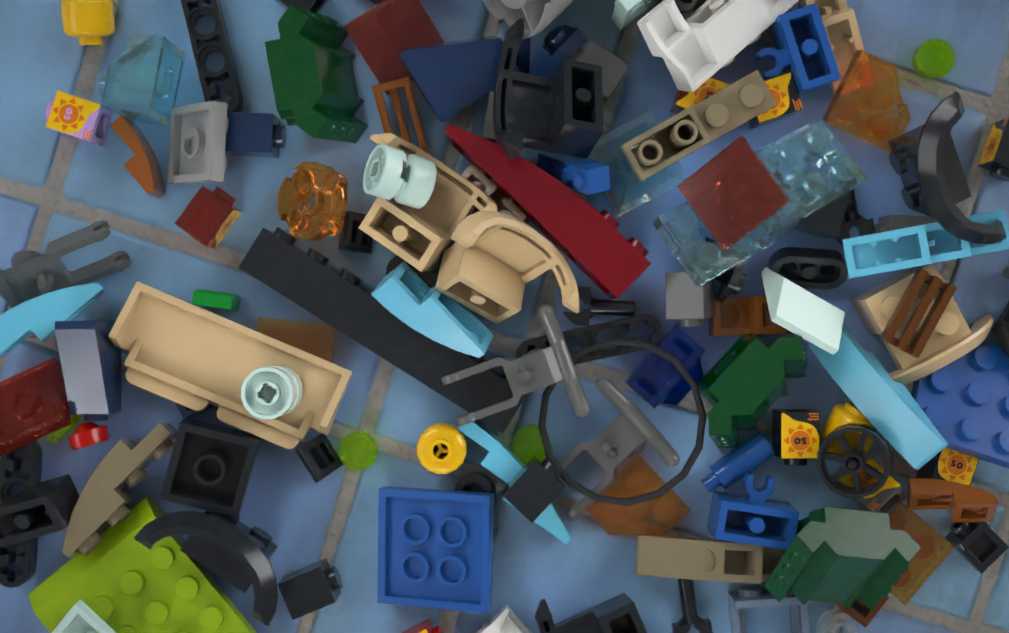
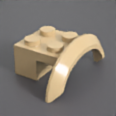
[359,133,498,272]
[435,211,580,324]
[851,263,993,385]

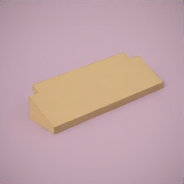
[108,281,352,450]

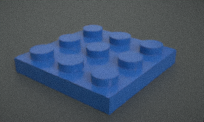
[911,342,1009,469]
[377,486,494,613]

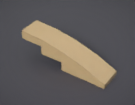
[798,0,872,96]

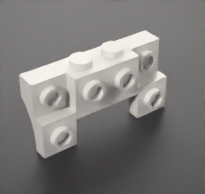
[637,0,799,92]

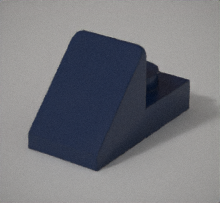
[516,24,587,78]

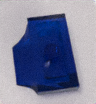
[624,325,706,409]

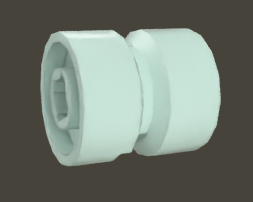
[363,144,437,209]
[241,365,303,419]

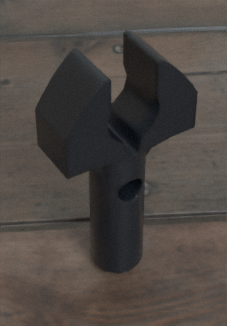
[834,175,875,246]
[563,287,636,326]
[671,579,713,633]

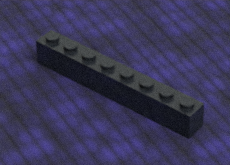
[238,227,527,434]

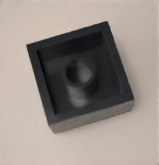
[159,417,261,518]

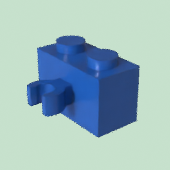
[754,3,841,96]
[707,471,800,550]

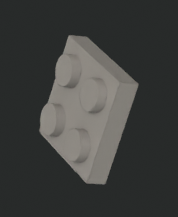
[168,100,229,185]

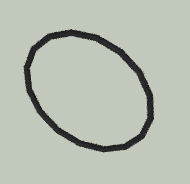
[538,338,707,506]

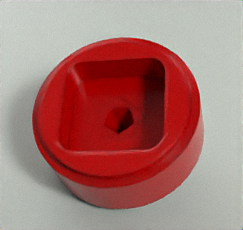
[67,421,110,450]

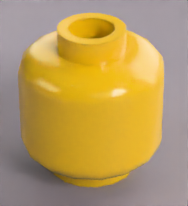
[60,0,115,45]
[821,400,876,455]
[416,422,467,474]

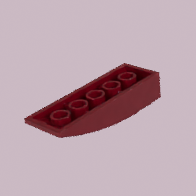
[444,124,651,299]

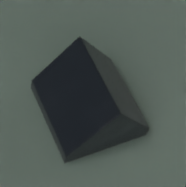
[338,211,373,254]
[295,433,344,483]

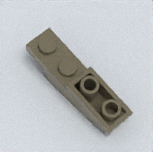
[620,70,777,182]
[62,422,178,558]
[635,535,787,584]

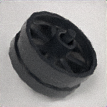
[817,422,893,498]

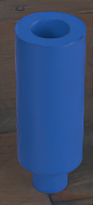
[701,432,776,493]

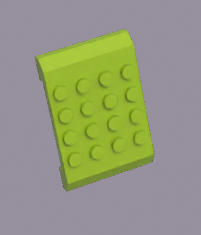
[28,495,257,633]

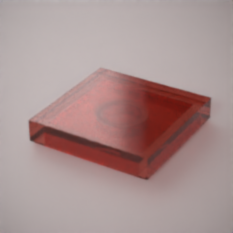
[677,136,792,250]
[0,357,72,456]

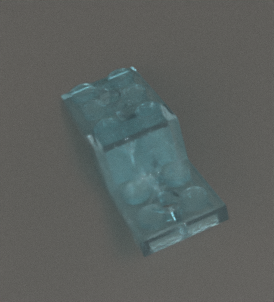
[653,117,867,287]

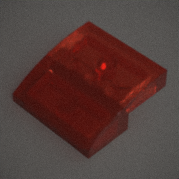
[344,0,444,95]

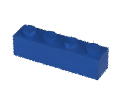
[537,151,611,195]

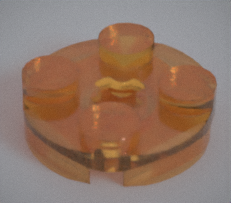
[277,162,348,241]

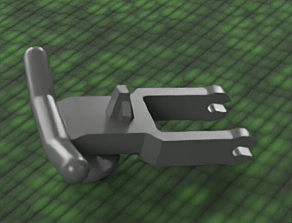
[0,220,131,338]
[441,304,590,426]
[559,377,680,521]

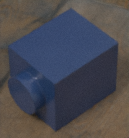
[225,112,286,158]

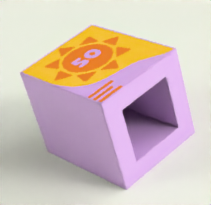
[45,90,114,147]

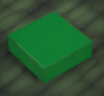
[192,289,241,310]

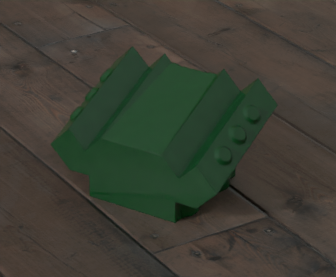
[265,4,368,143]
[697,333,808,448]
[764,507,921,611]

